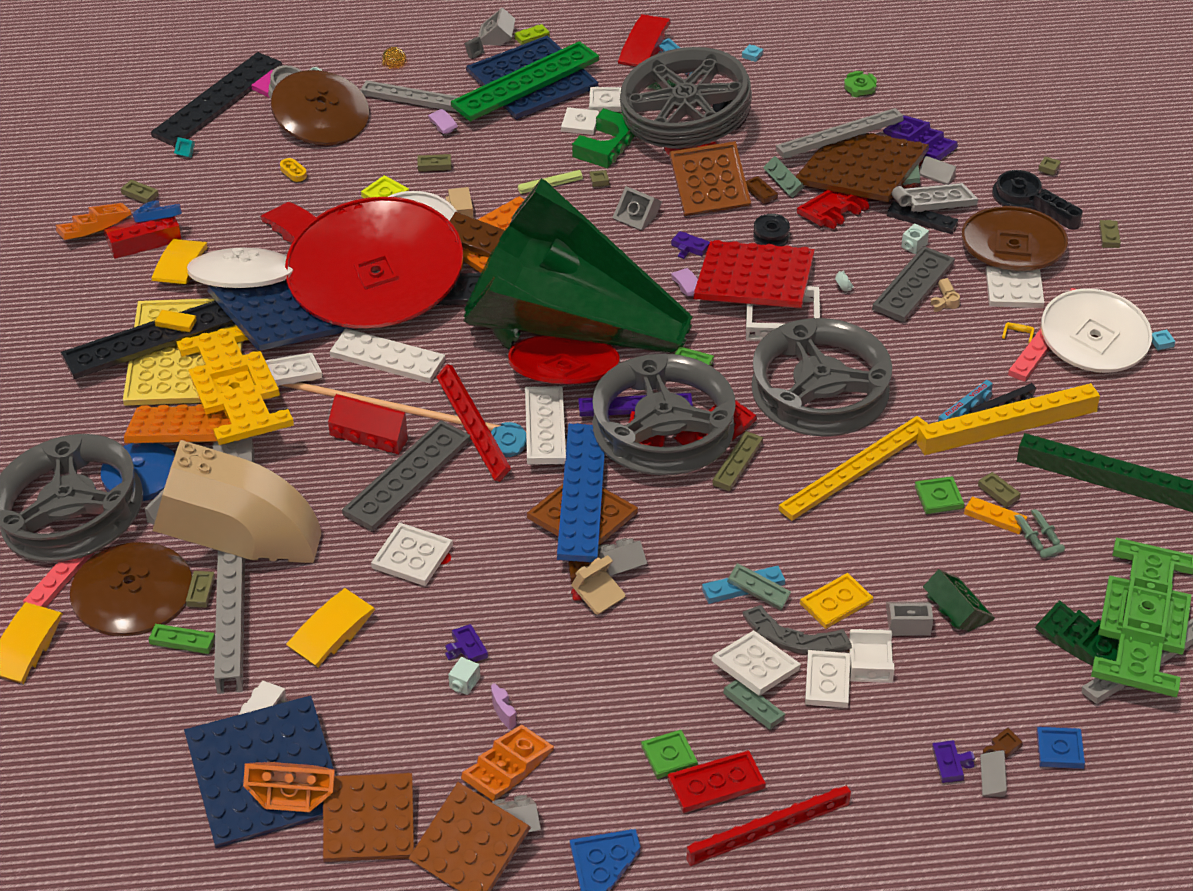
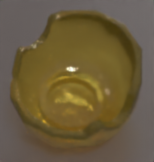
[381,46,406,69]

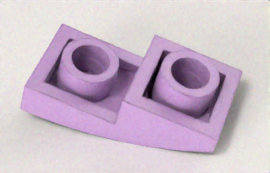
[428,109,458,134]
[671,268,698,296]
[491,683,517,730]

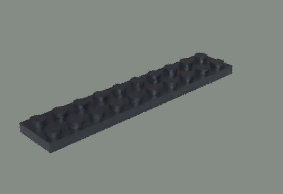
[151,52,283,147]
[61,300,236,379]

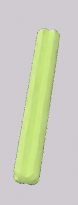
[518,170,582,194]

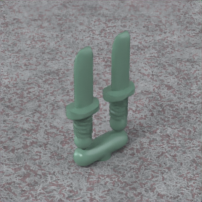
[1014,509,1065,558]

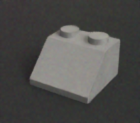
[478,8,516,46]
[612,186,662,230]

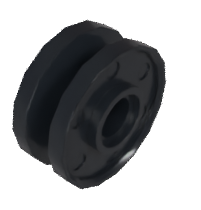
[753,214,790,246]

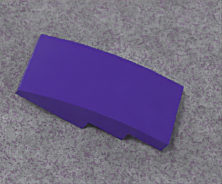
[883,115,958,161]

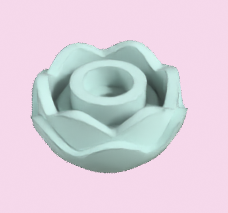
[835,270,854,292]

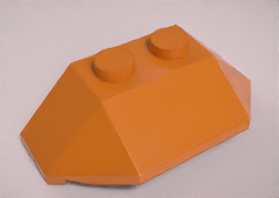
[243,762,335,812]

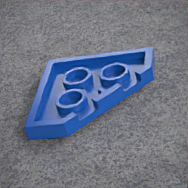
[570,829,640,891]

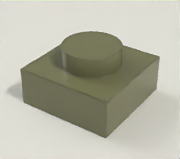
[1038,156,1061,175]
[589,170,609,187]

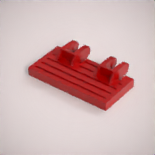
[797,190,869,229]

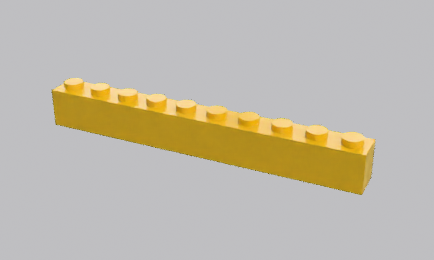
[917,383,1100,456]

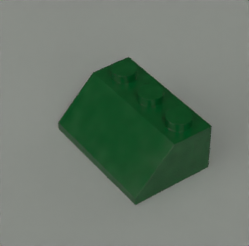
[923,569,995,632]

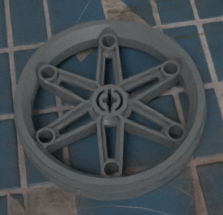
[620,47,752,148]

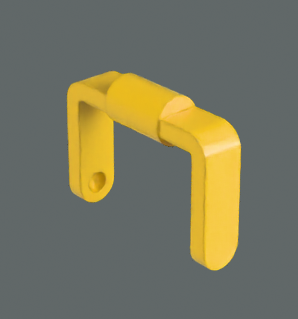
[1002,322,1034,344]

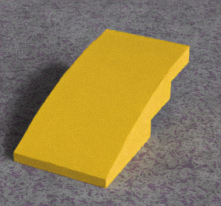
[152,239,207,284]
[286,588,375,668]
[0,602,63,684]

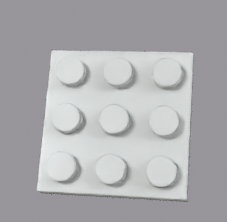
[986,266,1044,308]
[371,522,453,586]
[712,630,801,696]

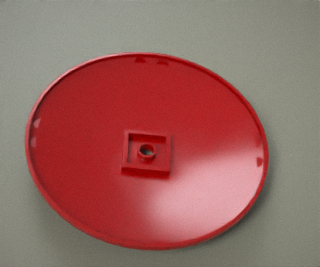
[285,197,463,329]

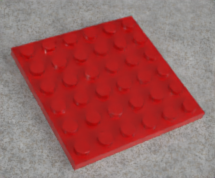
[694,240,815,308]

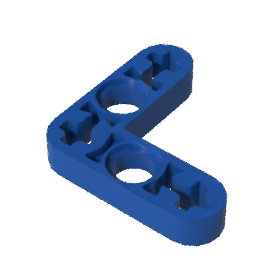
[132,201,182,222]

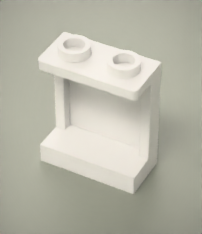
[849,629,894,683]

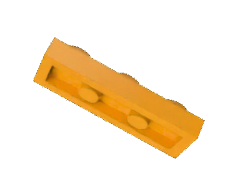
[964,496,1028,534]

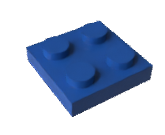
[1036,727,1085,769]

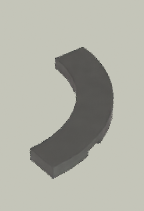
[743,605,852,654]

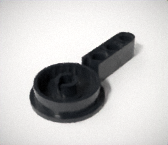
[992,170,1083,230]

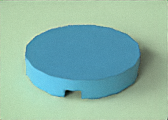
[491,422,527,457]

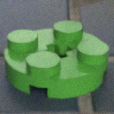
[844,71,877,98]

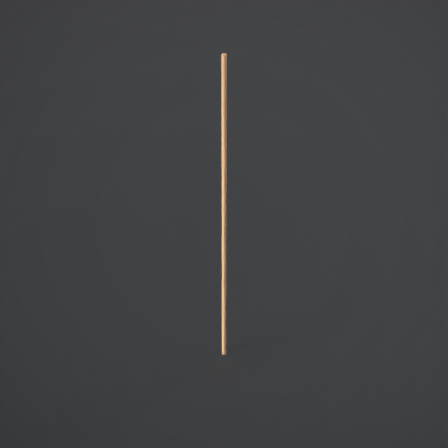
[248,371,688,474]

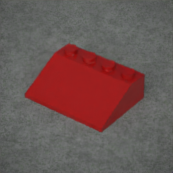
[102,216,182,259]

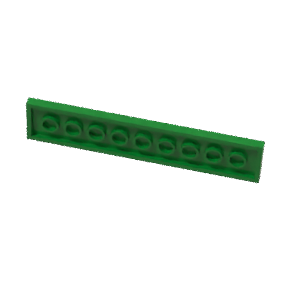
[451,41,599,122]

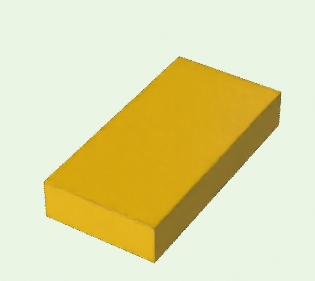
[155,310,197,332]

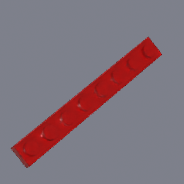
[436,364,511,482]
[686,785,851,866]

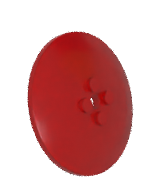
[508,335,620,384]

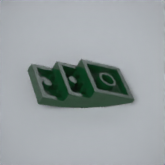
[1035,600,1119,666]

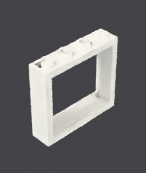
[746,286,820,341]

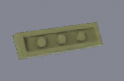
[713,431,763,491]

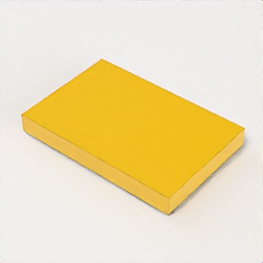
[800,573,874,629]

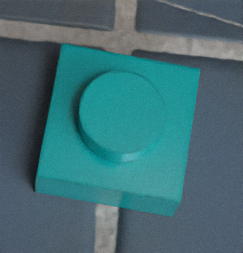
[174,137,195,158]

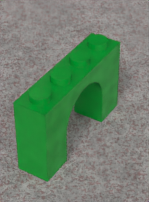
[572,108,635,169]

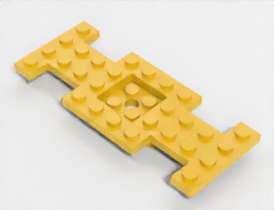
[176,325,294,445]

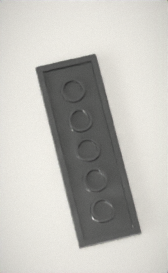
[872,246,955,323]

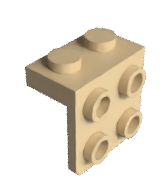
[571,555,625,614]

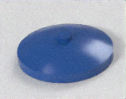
[101,443,175,501]

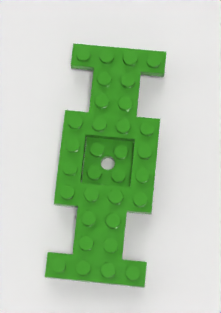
[1091,537,1193,697]

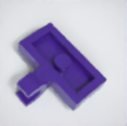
[671,231,710,259]
[445,624,488,662]
[932,740,975,783]

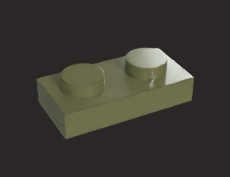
[417,154,451,171]
[121,180,159,203]
[1099,220,1121,248]
[978,472,1021,508]
[186,571,215,608]

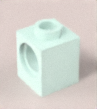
[901,224,929,254]
[448,657,480,695]

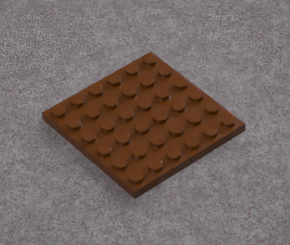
[795,133,929,202]

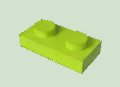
[515,24,550,45]

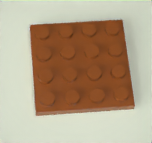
[669,141,751,216]
[527,484,638,546]
[323,773,414,862]
[409,782,531,891]

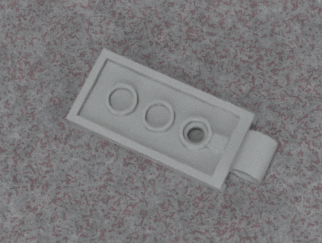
[892,183,978,212]

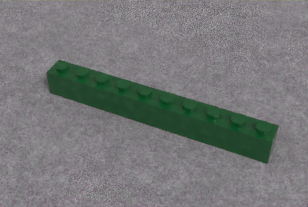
[1016,433,1193,512]

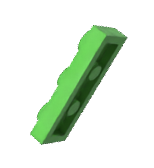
[149,624,215,654]

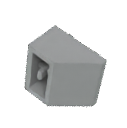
[597,538,647,576]
[886,601,933,636]
[492,795,541,832]

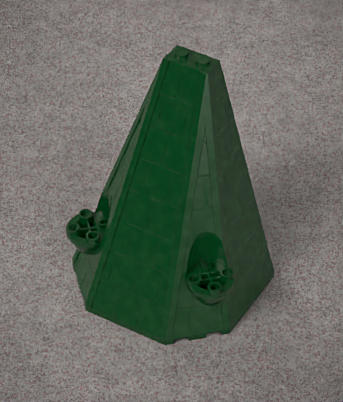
[463,178,693,353]

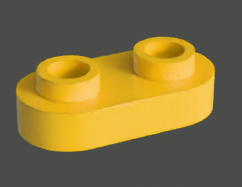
[280,158,307,182]

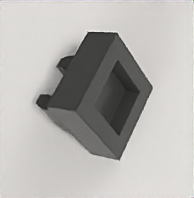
[464,37,484,59]

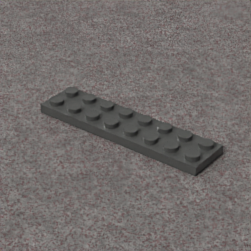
[342,420,471,531]

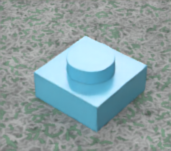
[742,44,763,62]
[1152,330,1175,350]

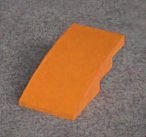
[56,203,131,240]
[461,725,554,801]

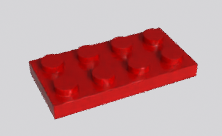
[667,750,766,813]

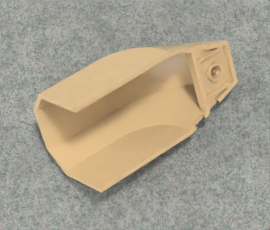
[153,440,322,563]

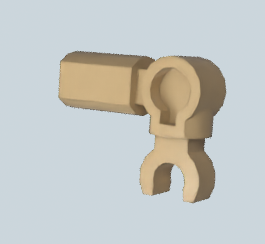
[931,278,960,312]

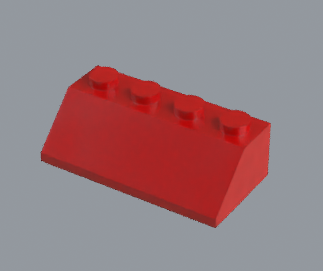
[328,394,408,455]

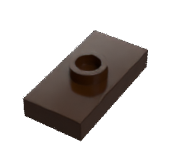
[746,176,778,204]

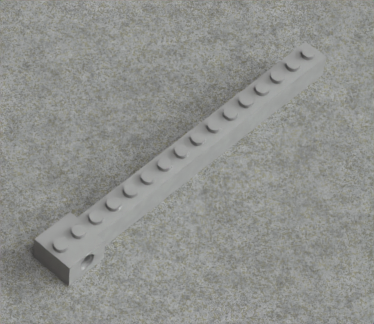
[213,437,255,694]

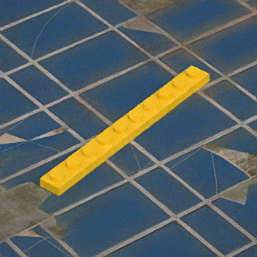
[778,416,928,521]

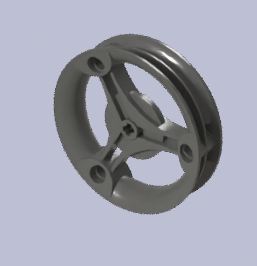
[751,318,892,437]
[593,354,735,475]
[0,434,143,562]

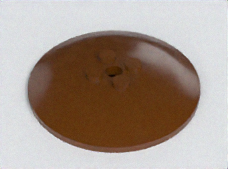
[271,70,369,145]
[961,206,1068,271]
[70,542,192,637]

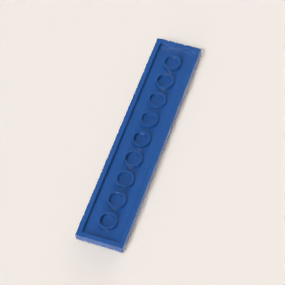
[557,423,605,562]

